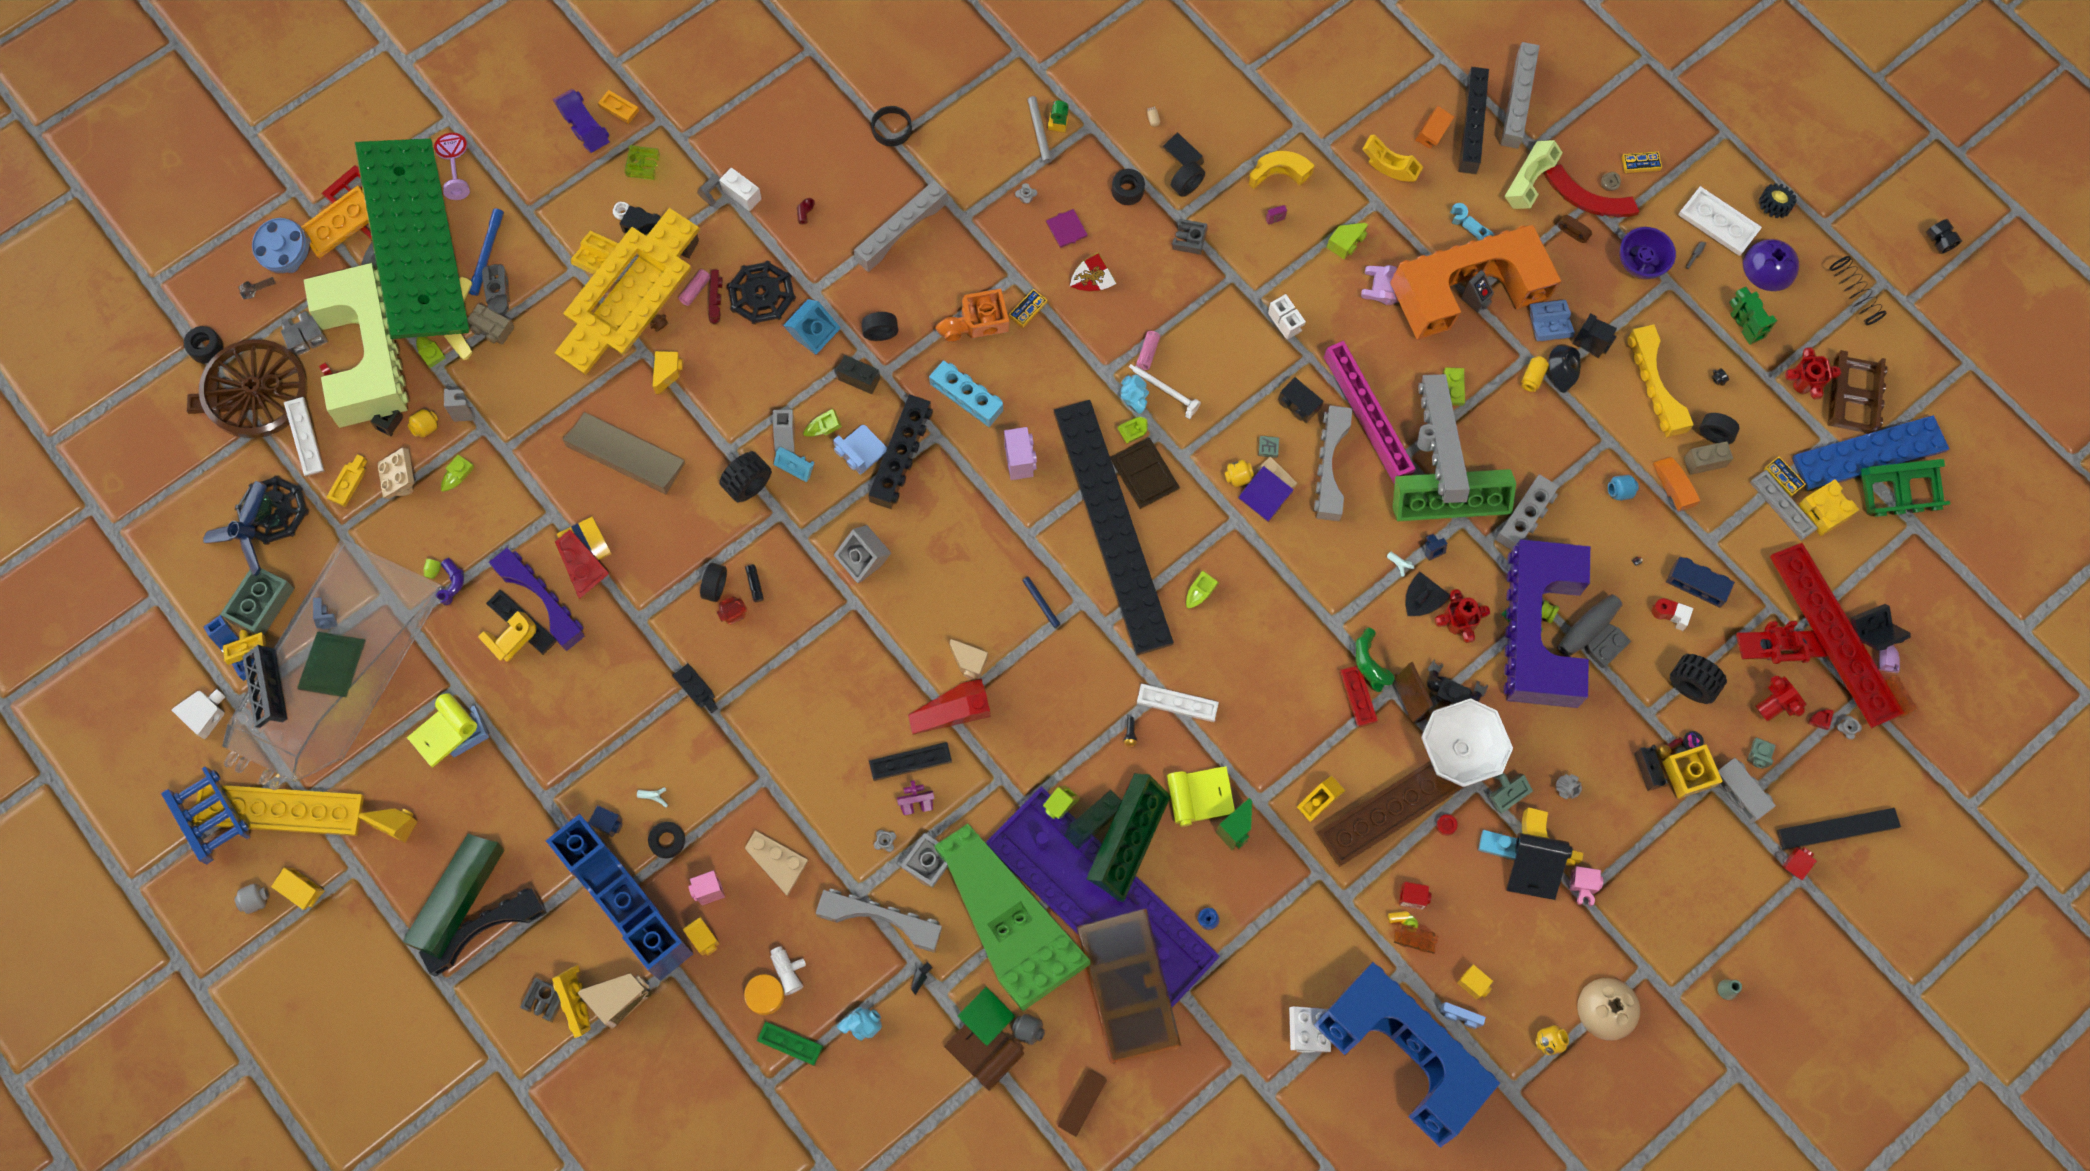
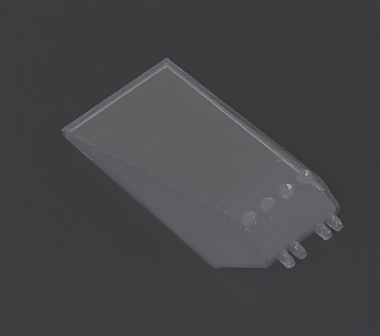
[222,538,445,790]

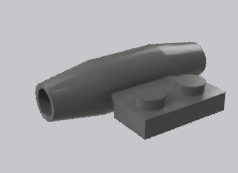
[1557,594,1631,668]

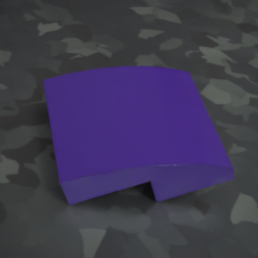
[1239,466,1294,522]

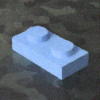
[1439,1002,1486,1029]

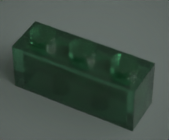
[1064,790,1122,849]

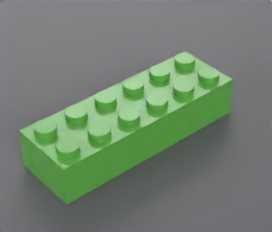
[1392,469,1516,521]

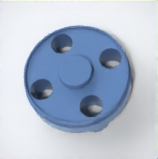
[252,218,311,273]

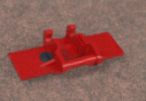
[1736,621,1829,664]

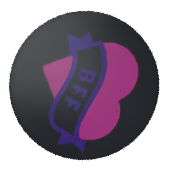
[1682,731,1704,750]

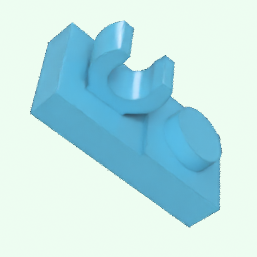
[773,447,814,482]

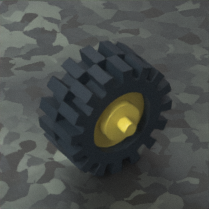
[1759,183,1797,218]

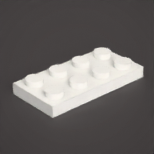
[1678,186,1762,256]

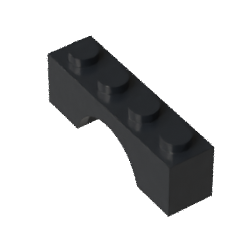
[620,206,699,259]

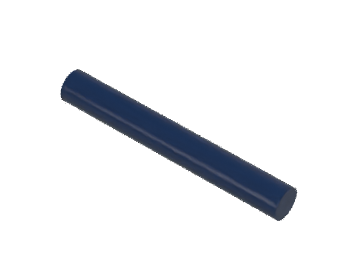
[1023,577,1061,628]

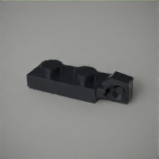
[672,663,718,713]

